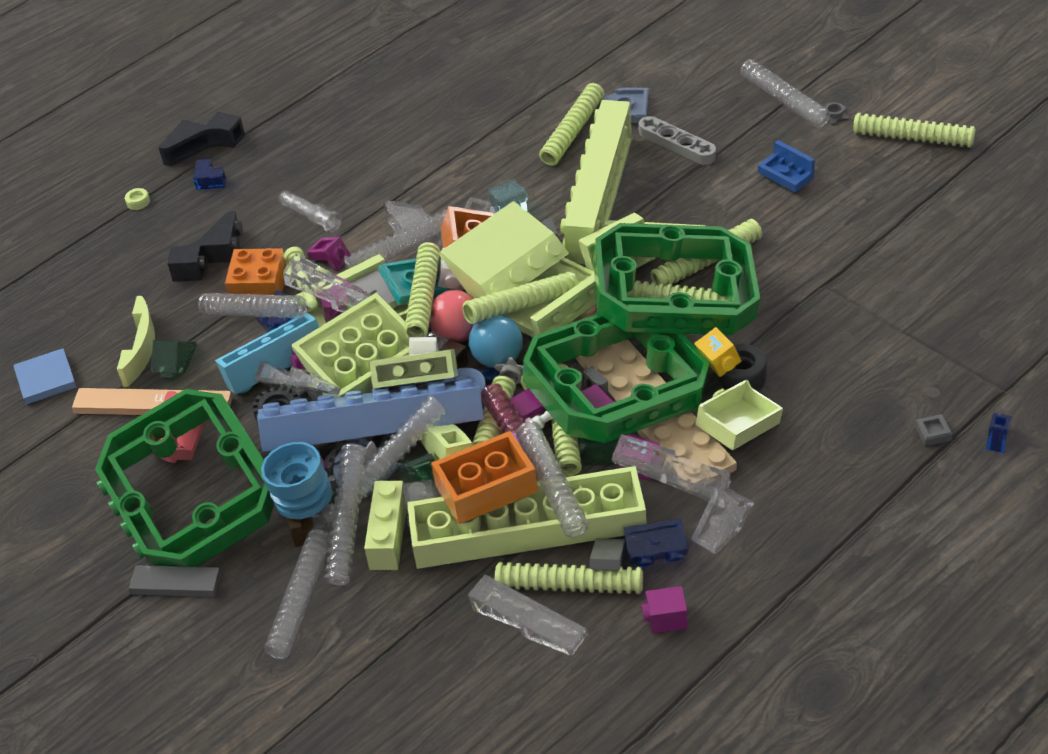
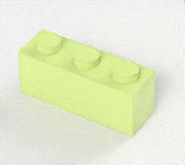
[369,349,458,388]
[364,481,407,570]

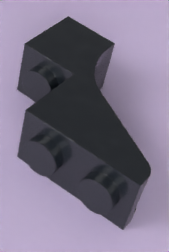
[159,112,245,166]
[167,211,243,282]

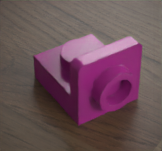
[306,237,351,270]

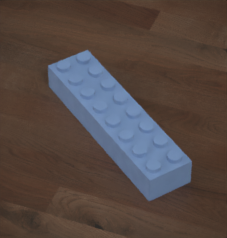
[257,375,484,452]

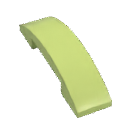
[117,296,155,387]

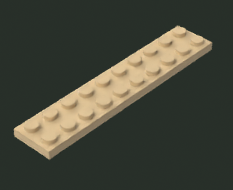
[568,304,737,493]

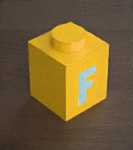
[694,327,741,377]

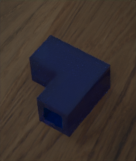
[193,159,226,190]
[986,412,1012,453]

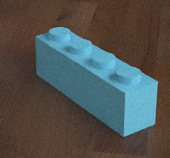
[215,312,319,394]

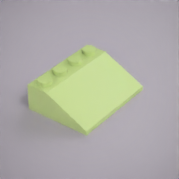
[438,201,569,298]
[291,293,410,398]

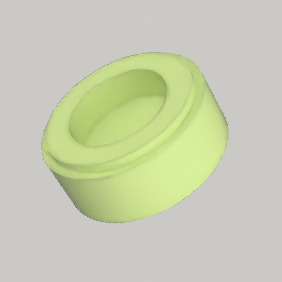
[125,188,150,210]

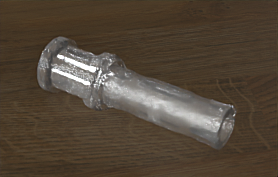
[279,190,341,233]

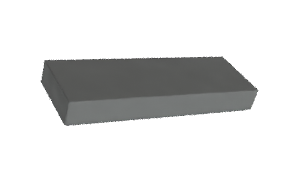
[128,565,221,597]

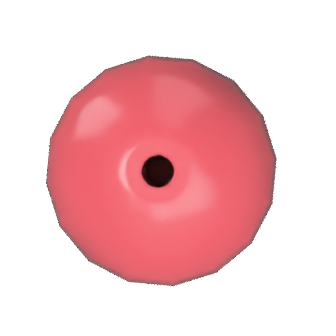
[429,290,474,343]

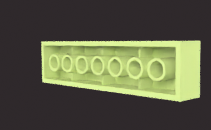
[560,100,632,264]
[407,466,647,569]

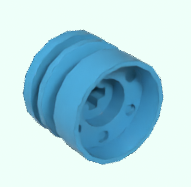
[261,442,333,519]

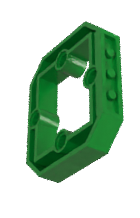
[593,223,760,335]
[522,314,710,443]
[95,389,274,567]

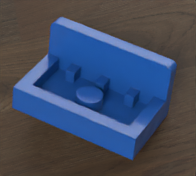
[758,140,815,193]

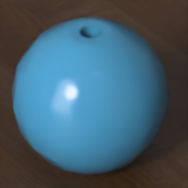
[469,314,523,368]

